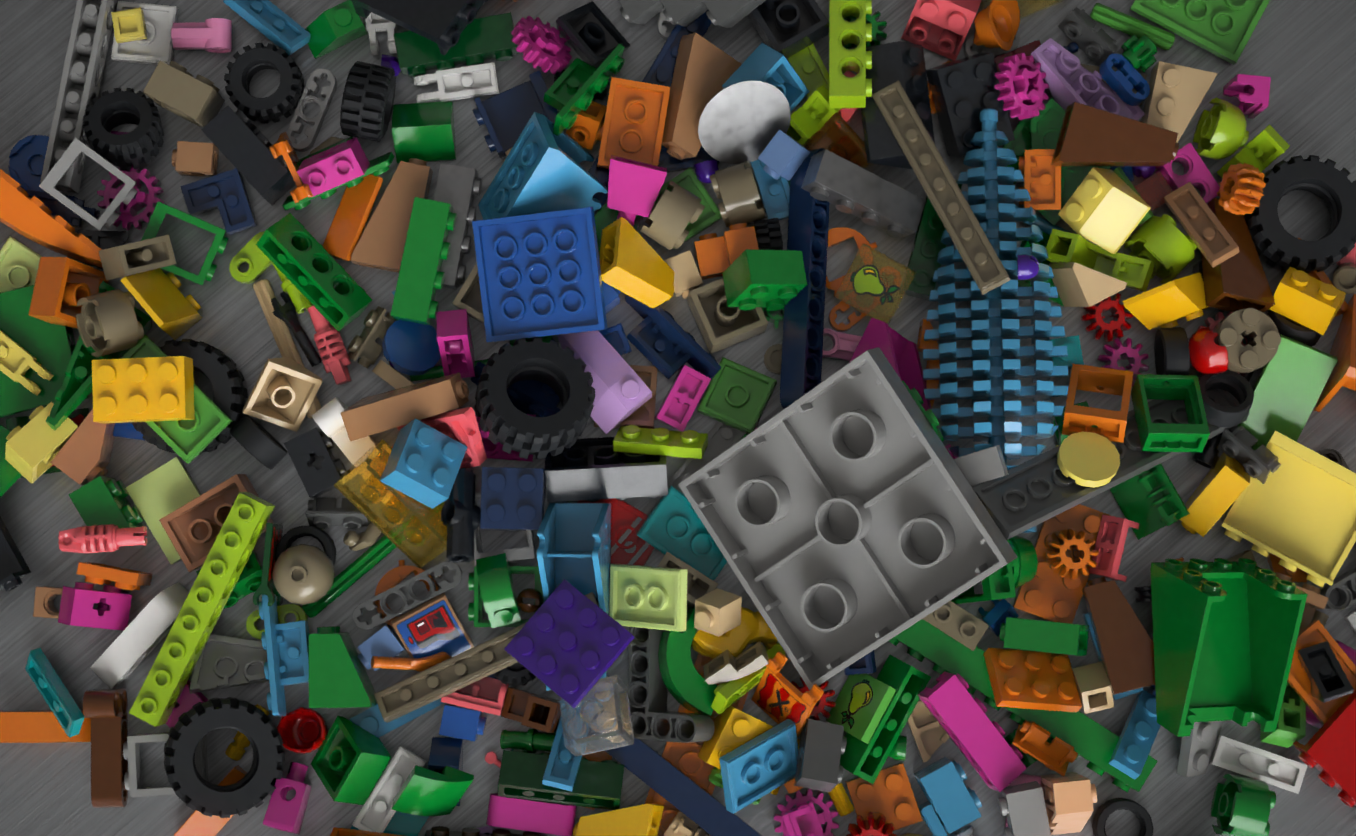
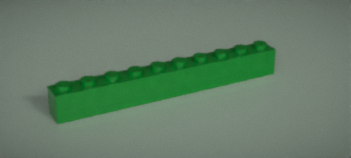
[888,619,1158,793]

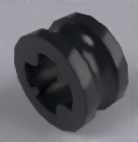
[1134,586,1152,602]

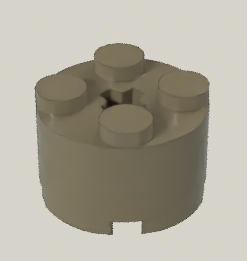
[710,161,767,227]
[640,180,705,250]
[76,289,144,357]
[1213,308,1281,373]

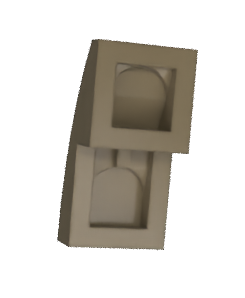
[703,641,769,685]

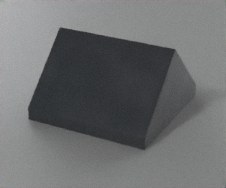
[556,1,630,69]

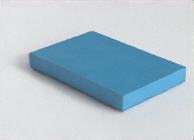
[719,719,798,814]

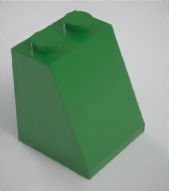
[309,626,377,708]

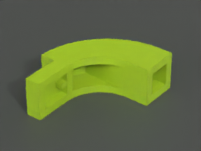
[1046,228,1155,292]

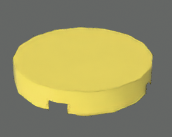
[1057,431,1120,488]

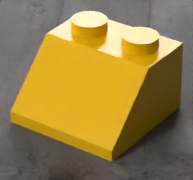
[1269,267,1346,336]
[1122,272,1209,330]

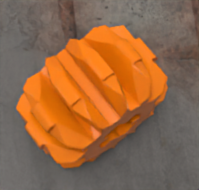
[1217,163,1266,215]
[1046,528,1099,580]

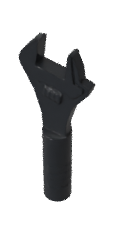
[271,291,322,367]

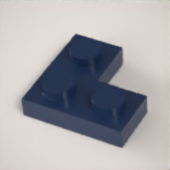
[180,168,257,235]

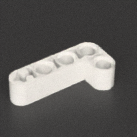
[312,397,405,508]
[91,582,189,689]

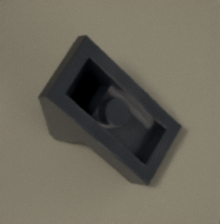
[1298,641,1354,703]

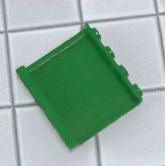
[0,285,89,418]

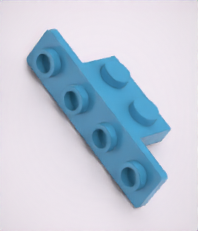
[259,594,309,717]

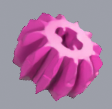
[1097,338,1149,387]

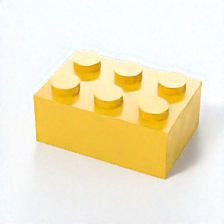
[92,356,195,424]

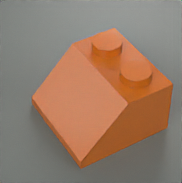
[28,257,108,329]

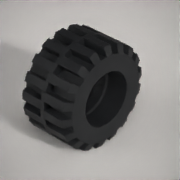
[224,43,305,124]
[340,61,396,142]
[83,88,164,170]

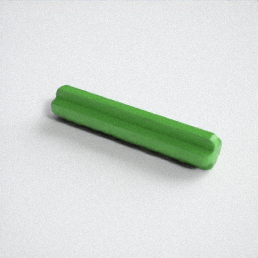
[1090,3,1175,50]

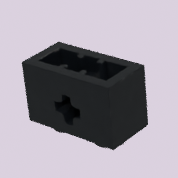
[284,427,347,498]

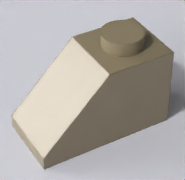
[98,234,177,280]

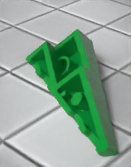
[46,281,152,430]

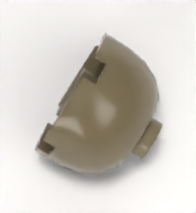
[272,544,335,605]

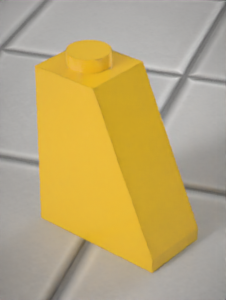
[599,217,675,309]
[1180,452,1250,537]
[573,803,664,836]

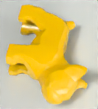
[691,607,778,659]

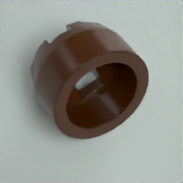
[517,588,543,613]

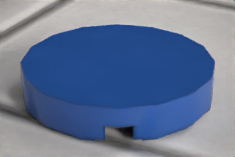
[8,135,49,192]
[382,320,441,375]

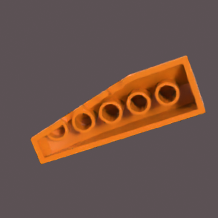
[0,169,103,268]

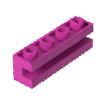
[918,672,1027,792]

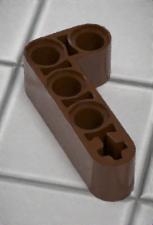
[83,688,128,808]

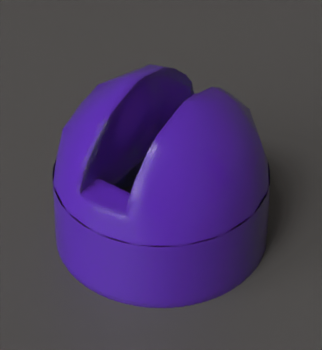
[381,54,401,76]
[694,160,719,183]
[1132,166,1156,179]
[1017,254,1039,280]

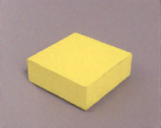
[111,7,147,43]

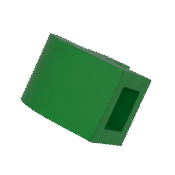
[476,553,521,628]

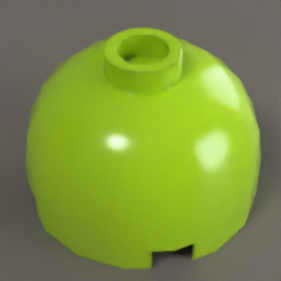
[1193,97,1249,160]

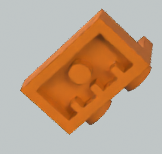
[1019,149,1062,210]

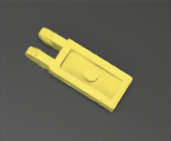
[0,330,54,396]

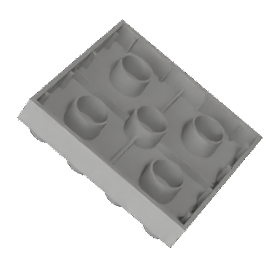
[678,347,1017,690]

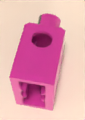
[607,155,667,227]
[263,762,311,835]

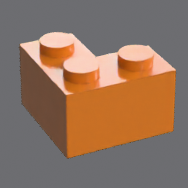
[694,223,759,280]

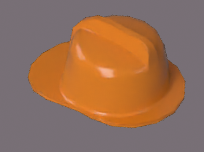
[973,0,1020,51]

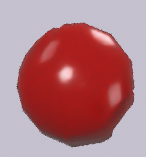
[1189,327,1229,374]
[277,707,327,754]

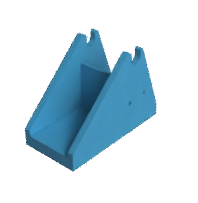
[478,112,608,220]
[537,503,611,615]

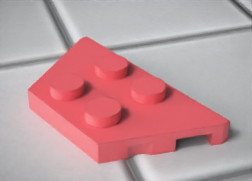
[397,407,487,469]

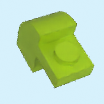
[786,85,841,147]
[1216,124,1290,179]

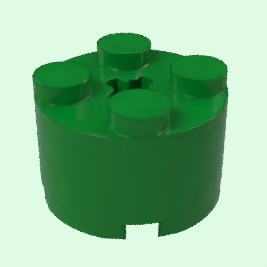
[1211,774,1276,836]

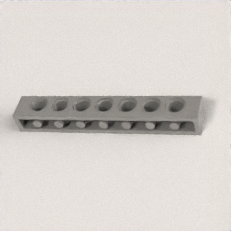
[40,0,118,194]

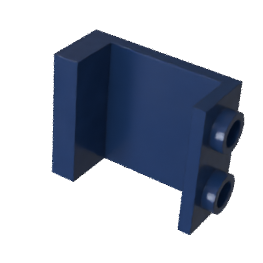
[472,70,565,158]

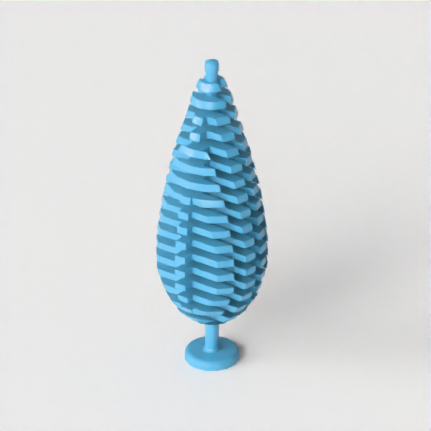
[923,108,1069,533]

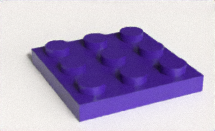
[504,579,635,708]

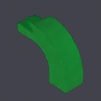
[658,606,718,716]

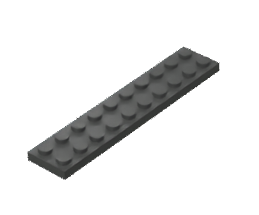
[973,377,1249,540]

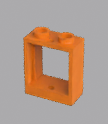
[1062,364,1134,443]

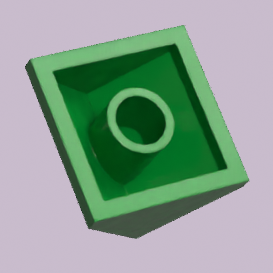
[391,101,456,164]

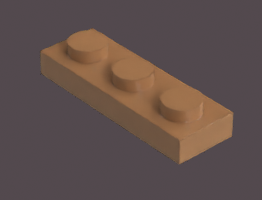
[1164,182,1239,268]

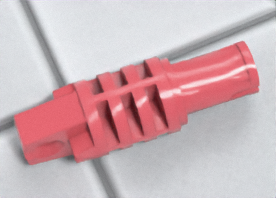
[307,306,352,385]
[58,524,147,553]

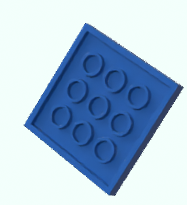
[472,207,607,343]

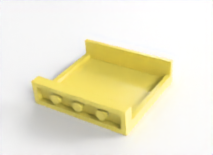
[1221,431,1356,587]

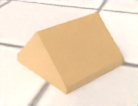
[1049,262,1127,307]
[242,357,323,432]

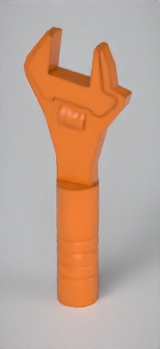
[371,652,452,672]

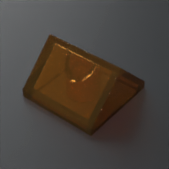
[804,112,873,170]

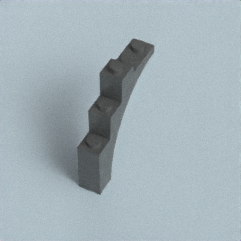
[618,0,766,29]

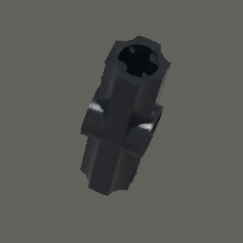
[441,468,481,563]

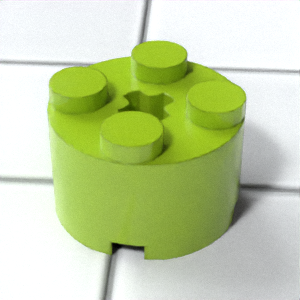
[1124,214,1198,284]

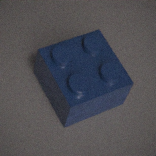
[480,467,545,530]

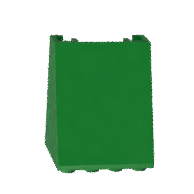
[1150,558,1308,737]

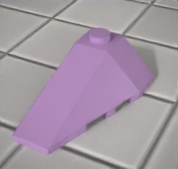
[1031,38,1145,121]
[557,330,652,435]

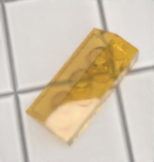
[334,439,447,569]

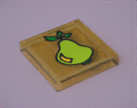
[835,243,916,325]

